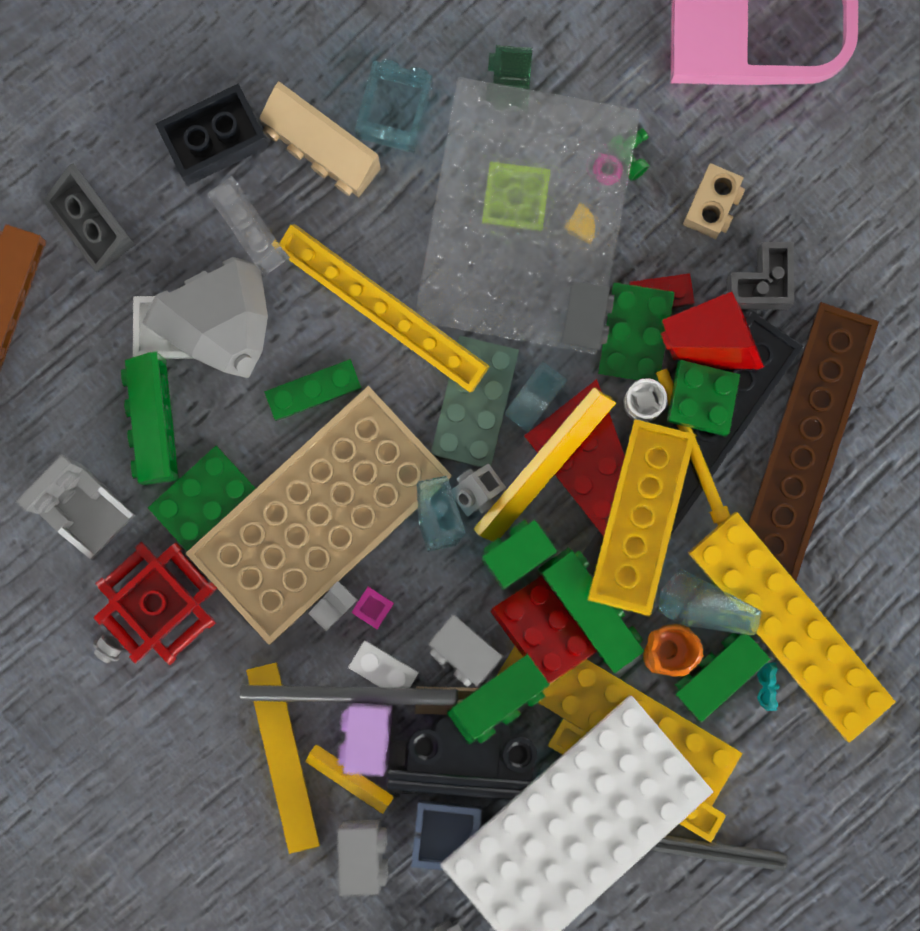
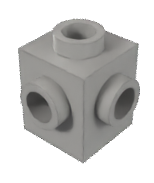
[450,463,507,517]

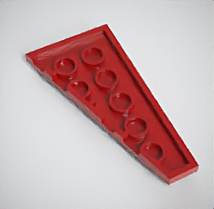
[524,379,625,537]

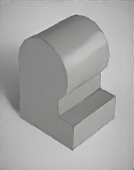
[308,581,359,631]

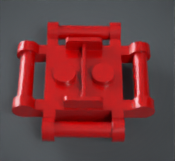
[93,541,217,666]

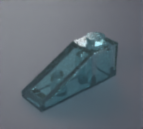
[657,568,762,635]

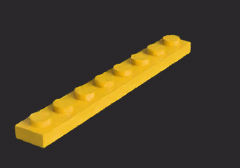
[275,224,490,392]

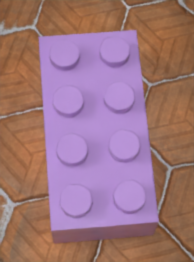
[338,703,393,776]

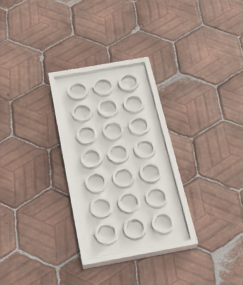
[440,695,713,931]

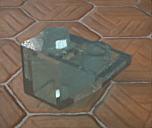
[504,362,567,433]

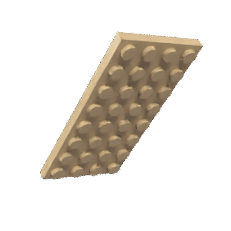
[185,386,452,645]

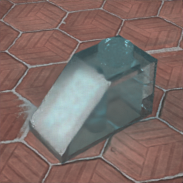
[417,476,466,552]

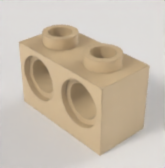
[683,163,745,239]

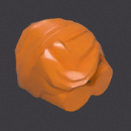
[643,623,703,677]

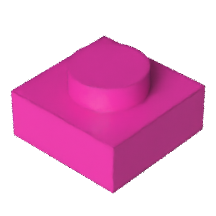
[351,587,394,630]

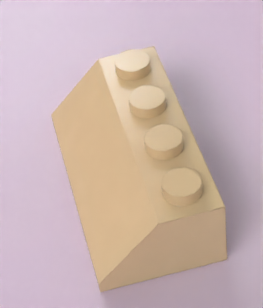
[259,81,381,198]

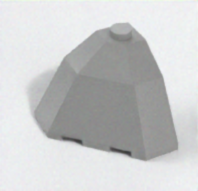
[142,257,268,378]

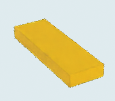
[305,745,394,814]

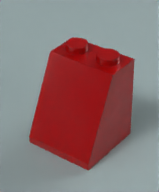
[661,291,764,369]

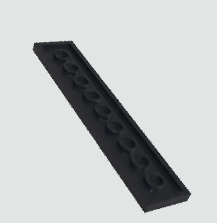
[582,312,803,576]

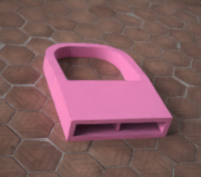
[671,0,858,85]

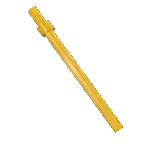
[656,368,730,526]

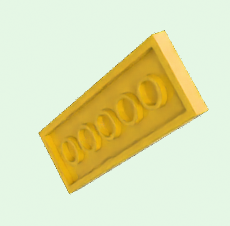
[588,419,696,616]

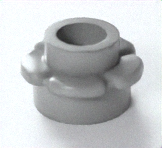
[93,634,123,663]

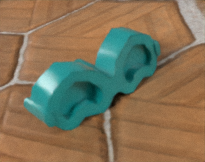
[757,662,780,711]

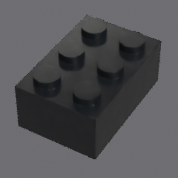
[155,83,269,186]

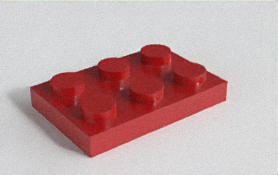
[490,576,597,684]

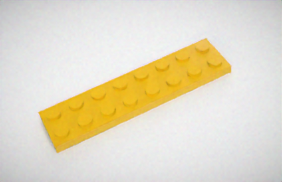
[687,512,896,743]
[497,646,743,806]

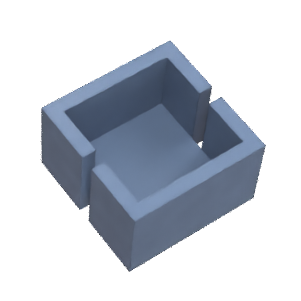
[411,800,481,870]

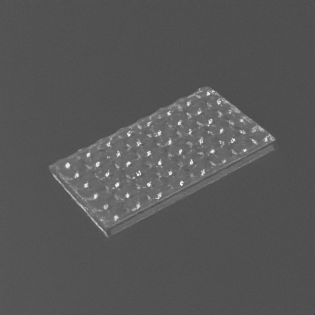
[416,77,641,354]

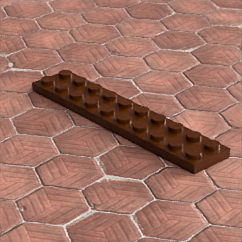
[748,302,879,582]

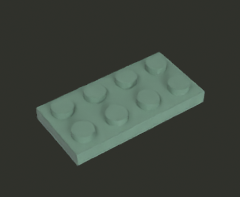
[431,336,519,468]

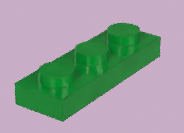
[264,359,362,421]

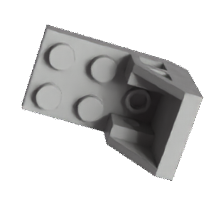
[16,455,135,560]

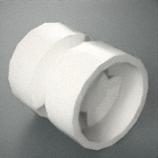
[623,378,667,422]

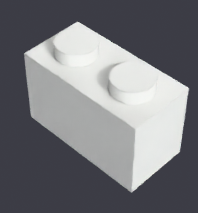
[348,641,419,688]

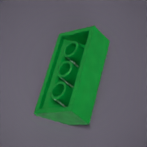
[121,351,179,485]

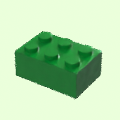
[481,519,557,590]

